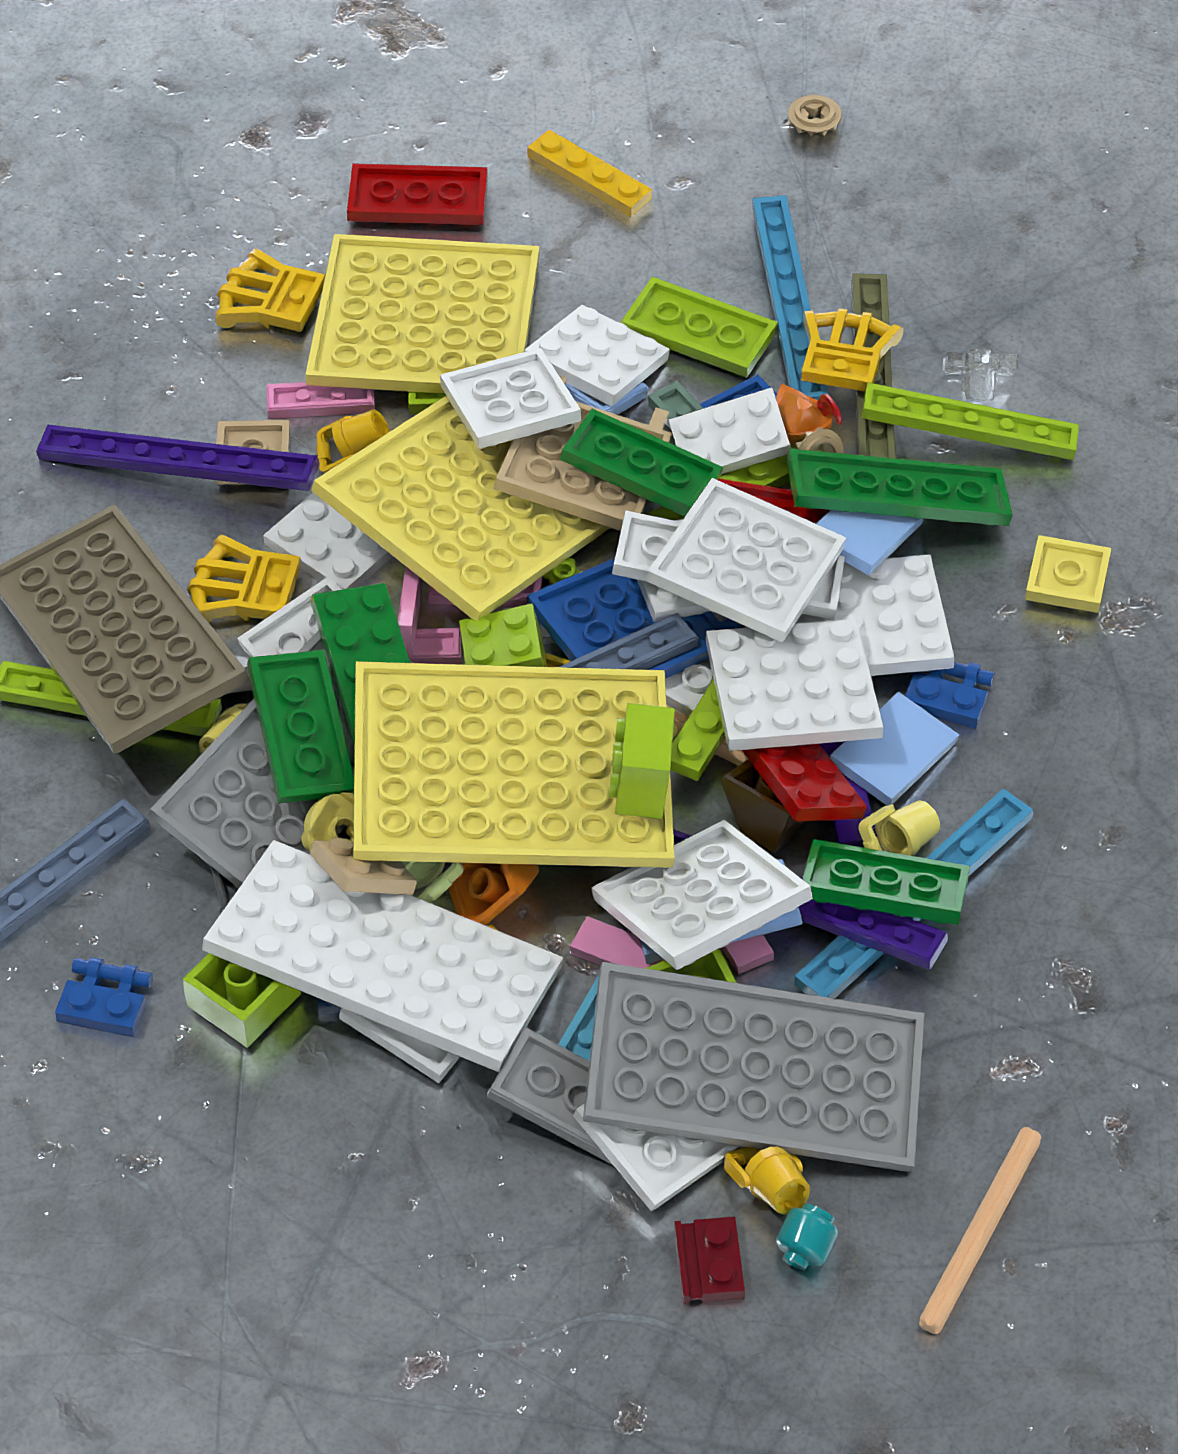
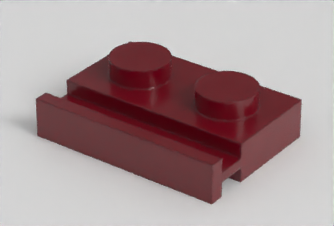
[674,1216,745,1304]

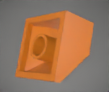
[448,863,539,925]

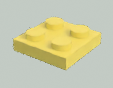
[1025,535,1111,613]

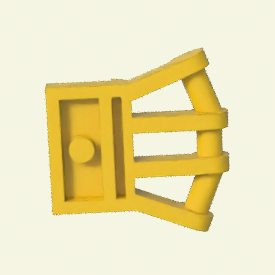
[215,249,325,332]
[801,308,904,391]
[187,535,301,623]

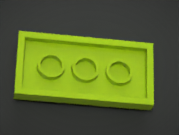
[621,276,778,377]

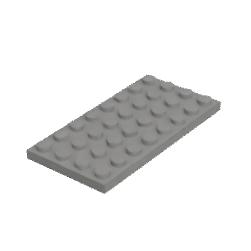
[148,630,412,888]
[583,962,925,1172]

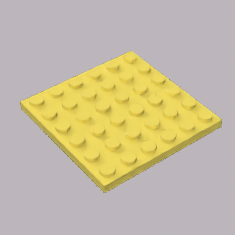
[305,234,540,394]
[311,396,611,621]

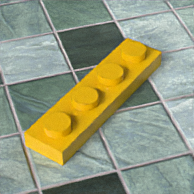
[527,129,653,217]

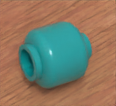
[776,1204,839,1271]

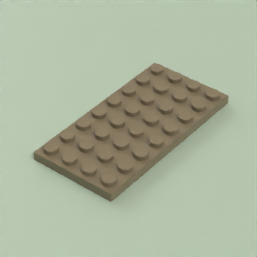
[0,504,250,755]

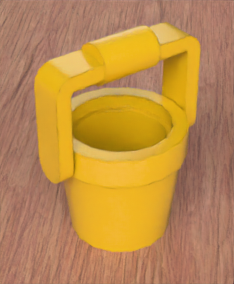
[316,409,390,474]
[724,1147,810,1215]

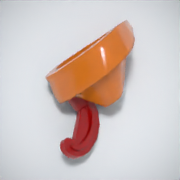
[776,383,842,445]

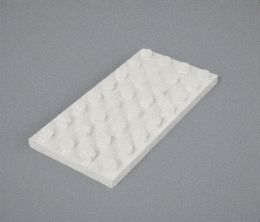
[202,840,563,1072]

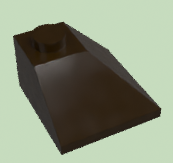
[721,759,804,853]

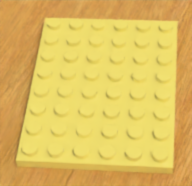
[353,662,675,868]

